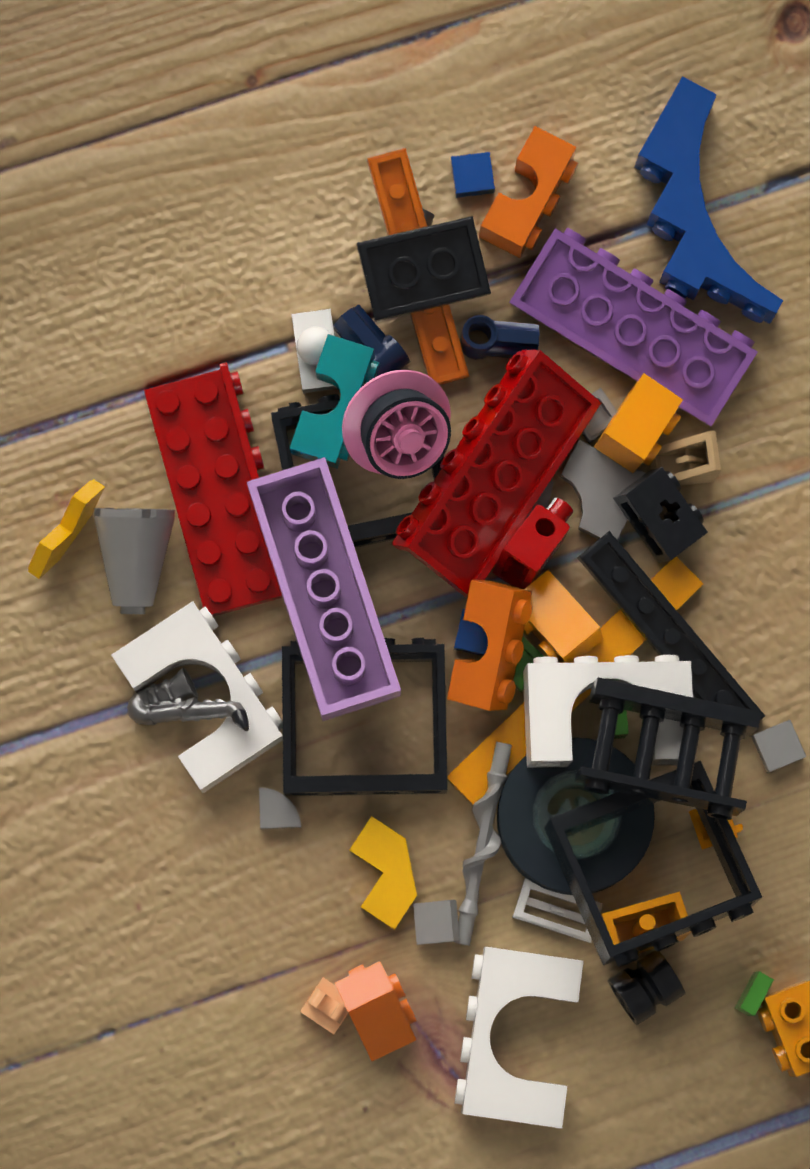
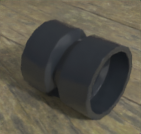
[608,950,686,1025]

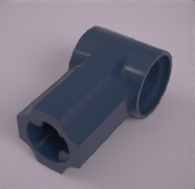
[333,305,410,377]
[459,315,540,360]

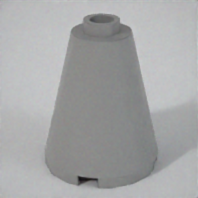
[94,508,175,614]

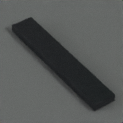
[577,531,765,720]

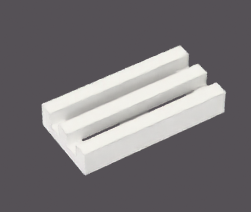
[512,878,603,943]

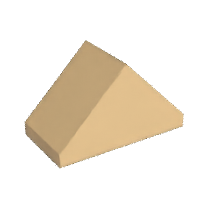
[650,431,721,486]

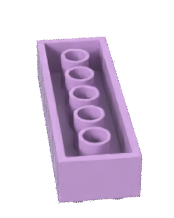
[247,457,401,721]

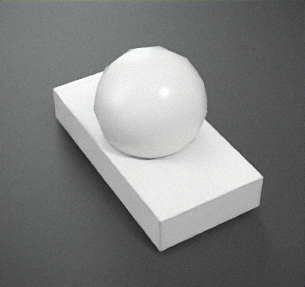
[291,309,337,393]

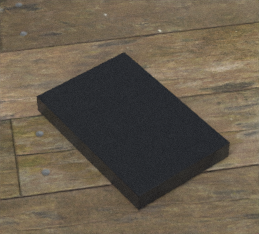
[356,216,491,322]

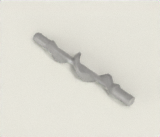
[455,742,512,946]

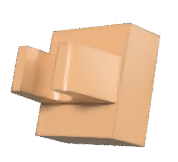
[300,977,348,1035]

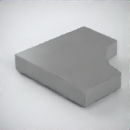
[560,440,646,539]

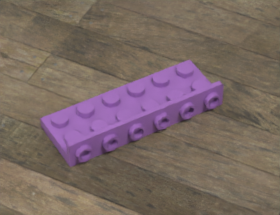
[509,228,758,427]

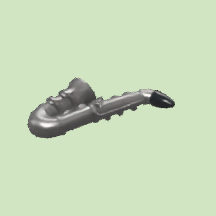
[127,667,249,731]

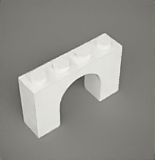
[111,601,283,793]
[523,655,696,768]
[454,947,584,1128]

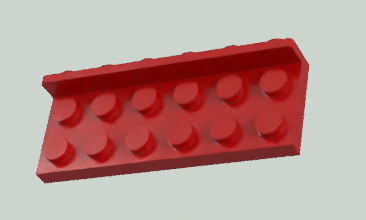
[392,350,602,598]
[144,362,283,617]

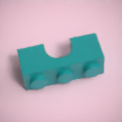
[290,334,380,469]

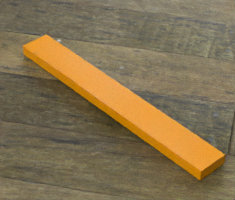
[447,556,703,806]

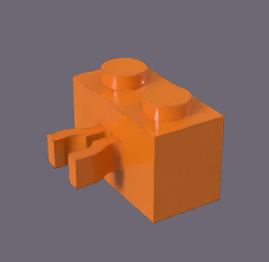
[335,961,417,1062]

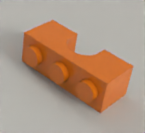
[479,126,579,258]
[447,580,532,711]

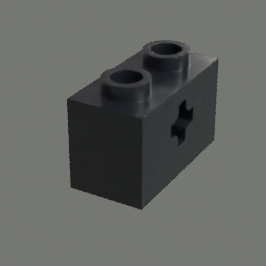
[613,467,708,563]

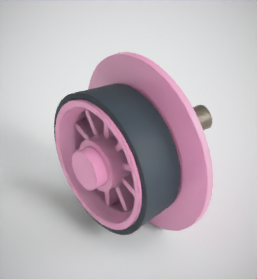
[342,370,451,479]

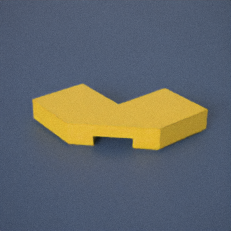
[28,479,105,579]
[349,816,417,930]

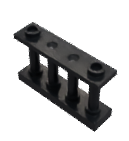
[574,677,761,820]

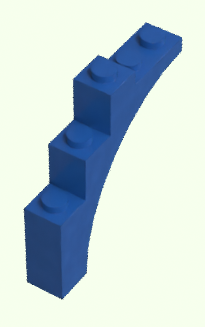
[634,76,783,324]

